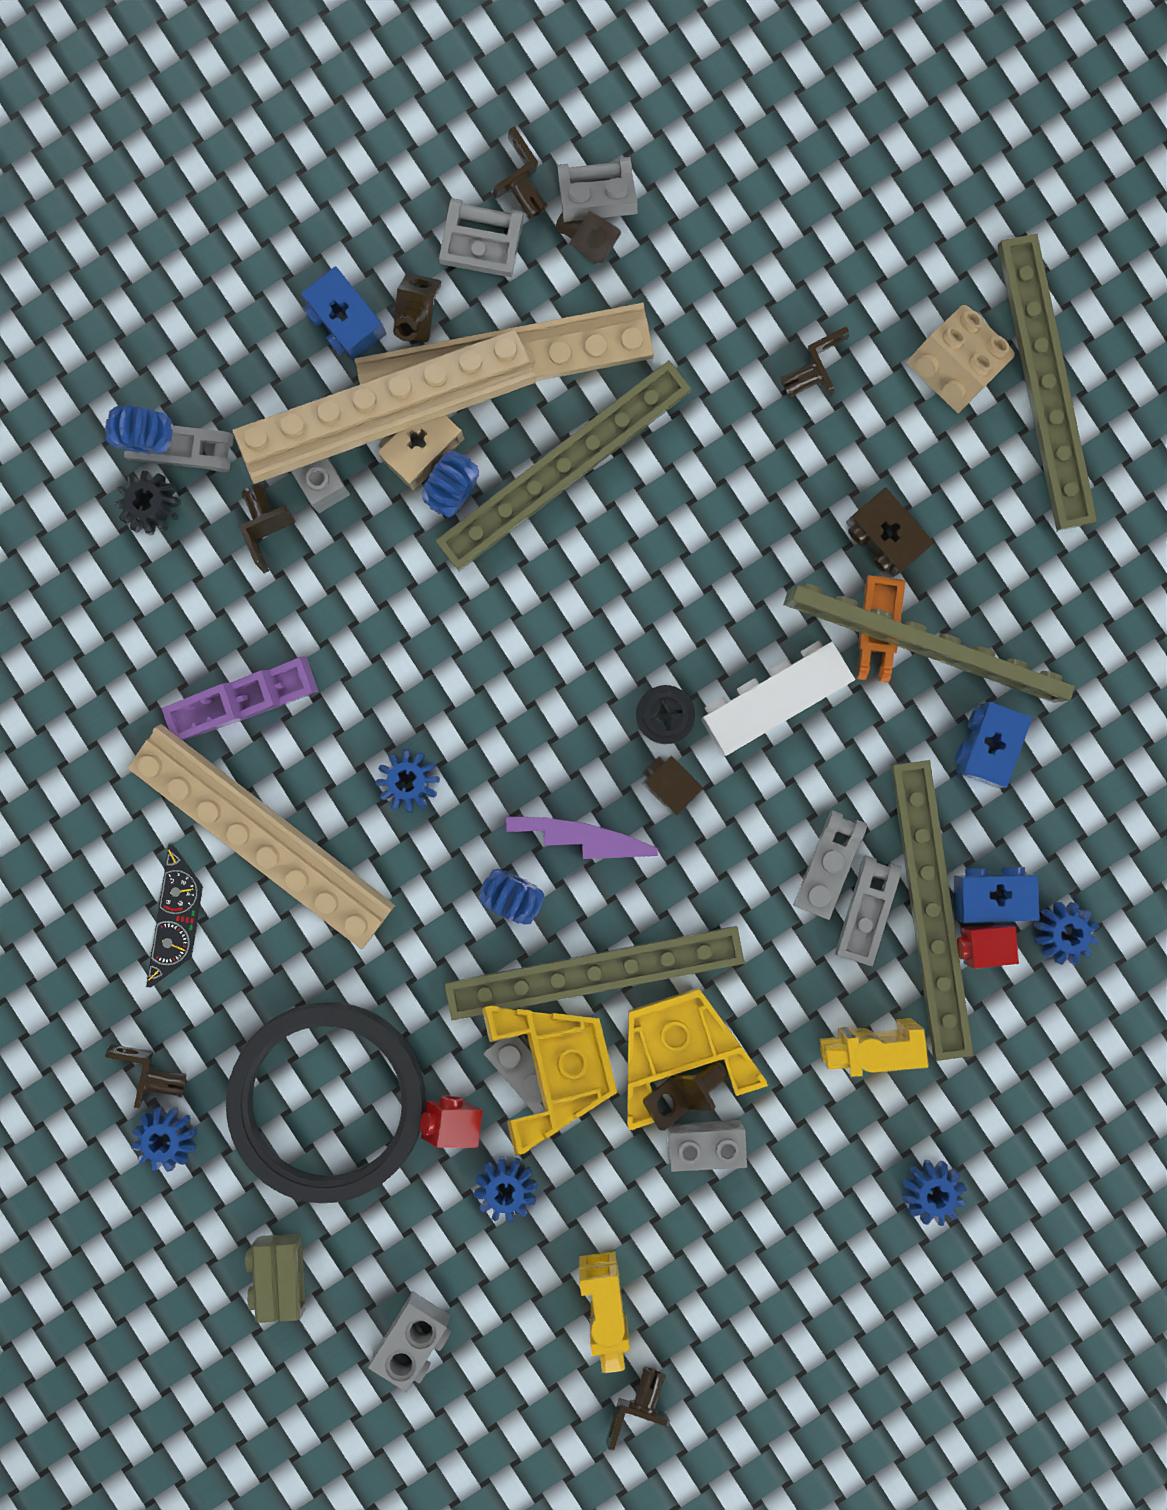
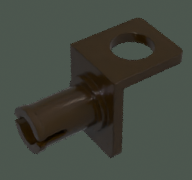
[493,126,548,220]
[556,211,621,264]
[393,273,442,342]
[780,326,849,399]
[239,484,296,574]
[105,1045,187,1109]
[643,1061,729,1130]
[606,1367,670,1451]

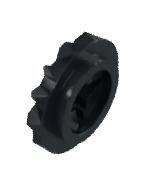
[636,685,695,744]

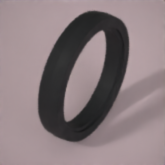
[226,1002,425,1203]

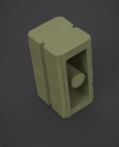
[245,1234,306,1323]

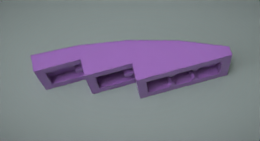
[161,657,319,740]
[506,816,658,859]

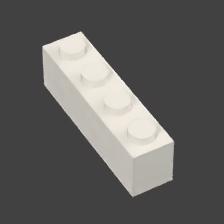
[701,640,855,757]

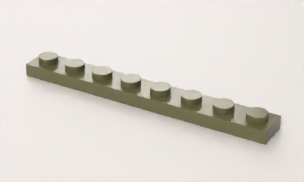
[997,234,1097,531]
[435,360,692,572]
[783,583,1075,703]
[890,760,974,1061]
[445,926,745,1021]

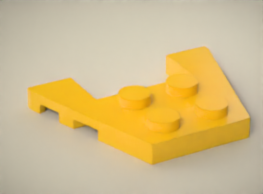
[627,988,768,1131]
[482,1006,617,1156]

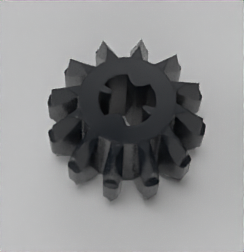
[114,471,181,535]

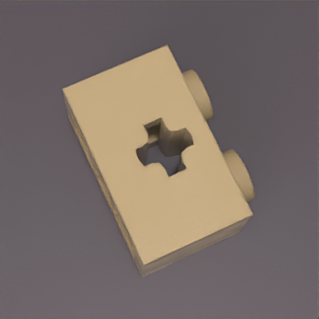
[377,415,464,491]

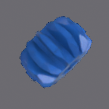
[105,405,173,455]
[422,450,479,517]
[376,749,440,813]
[479,869,545,925]
[1033,902,1100,965]
[131,1106,197,1172]
[474,1156,538,1223]
[901,1160,967,1226]

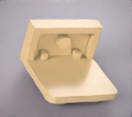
[906,305,1015,413]

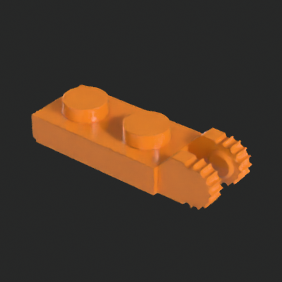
[856,575,906,683]

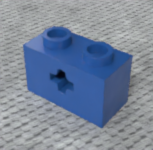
[301,266,387,361]
[955,702,1033,788]
[954,867,1039,923]

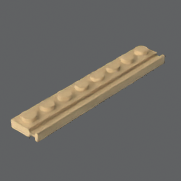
[355,302,654,384]
[232,329,536,484]
[128,724,396,950]

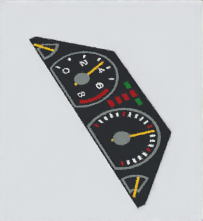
[146,845,203,988]

